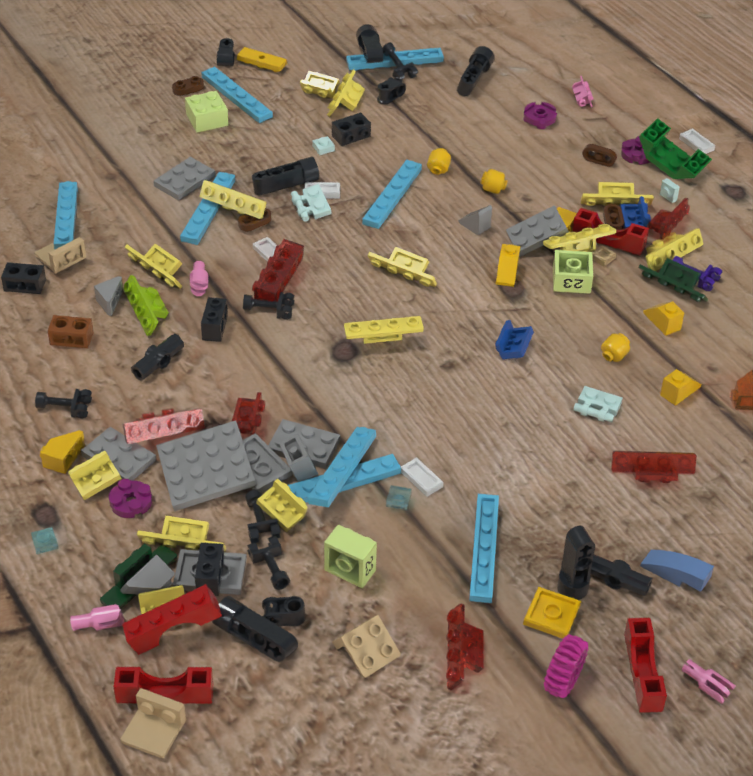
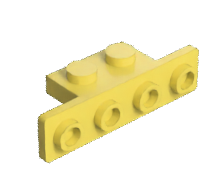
[327,69,365,117]
[200,180,267,219]
[581,182,654,206]
[543,224,616,252]
[646,228,703,272]
[125,244,182,289]
[368,247,437,287]
[344,316,424,344]
[137,516,226,552]

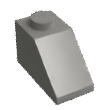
[279,433,318,482]
[120,555,175,595]

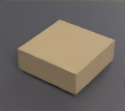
[592,245,616,267]

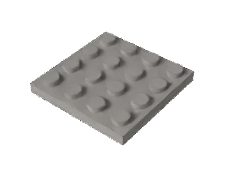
[156,420,257,511]

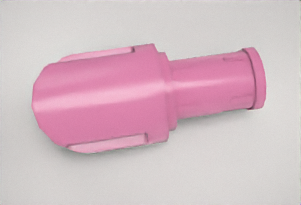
[190,261,208,296]
[70,604,125,631]
[682,659,736,704]

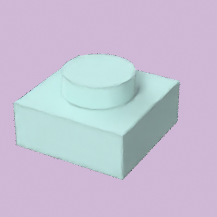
[312,136,335,155]
[660,178,680,203]

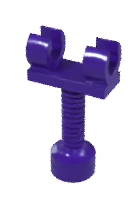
[673,256,722,291]

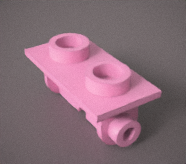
[572,76,594,107]

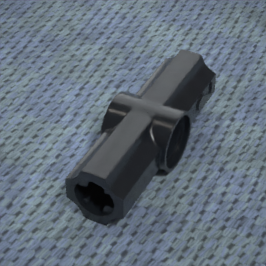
[131,334,184,381]
[590,554,653,596]

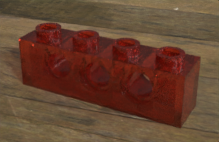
[252,239,304,302]

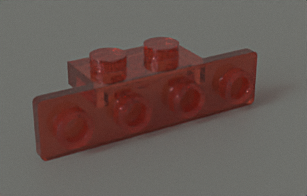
[648,198,690,240]
[123,408,205,444]
[611,451,697,483]
[446,603,484,690]

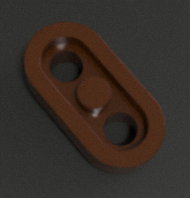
[172,76,204,96]
[582,144,617,167]
[603,204,624,230]
[238,208,272,232]

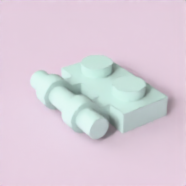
[291,184,332,221]
[573,386,623,423]

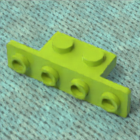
[123,275,169,336]

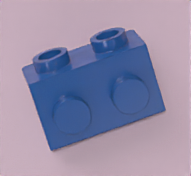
[620,196,651,229]
[495,320,534,359]

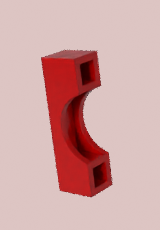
[572,208,649,256]
[122,584,222,655]
[624,617,667,713]
[113,667,214,704]

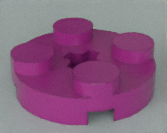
[523,102,557,129]
[621,136,650,165]
[109,479,152,518]

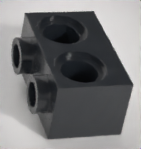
[332,112,371,146]
[1,262,46,294]
[201,297,228,342]
[195,543,225,596]

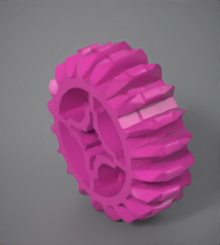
[544,634,589,698]

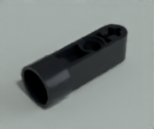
[356,24,383,63]
[457,46,495,96]
[252,156,320,195]
[557,526,595,600]
[212,596,298,662]

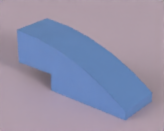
[640,550,714,591]

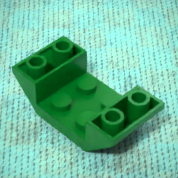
[639,118,712,179]

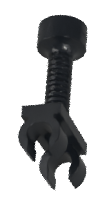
[382,42,418,82]
[243,292,295,320]
[35,389,92,419]
[245,490,281,543]
[247,536,290,590]

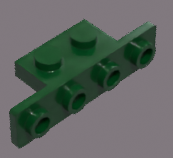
[638,258,708,302]
[100,544,177,609]

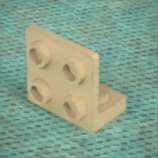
[35,237,86,274]
[332,615,401,678]
[121,688,186,758]

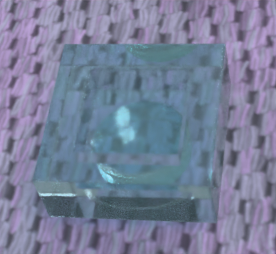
[386,485,412,510]
[31,527,58,554]

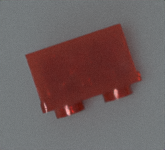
[232,392,265,435]

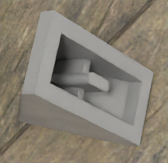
[458,205,492,235]
[94,276,123,316]

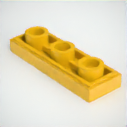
[237,47,287,72]

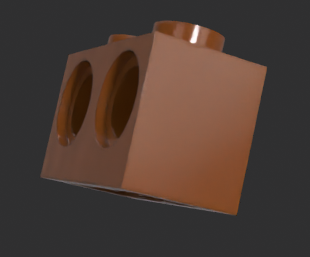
[48,315,94,349]

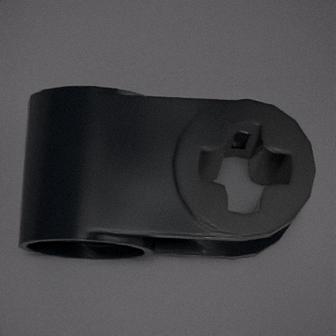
[217,38,235,66]
[377,77,406,105]
[262,596,306,627]

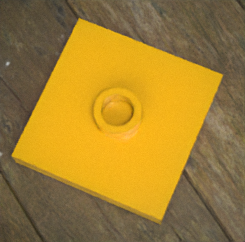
[523,587,581,638]

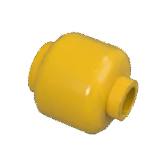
[427,148,451,175]
[480,169,507,194]
[601,333,630,362]

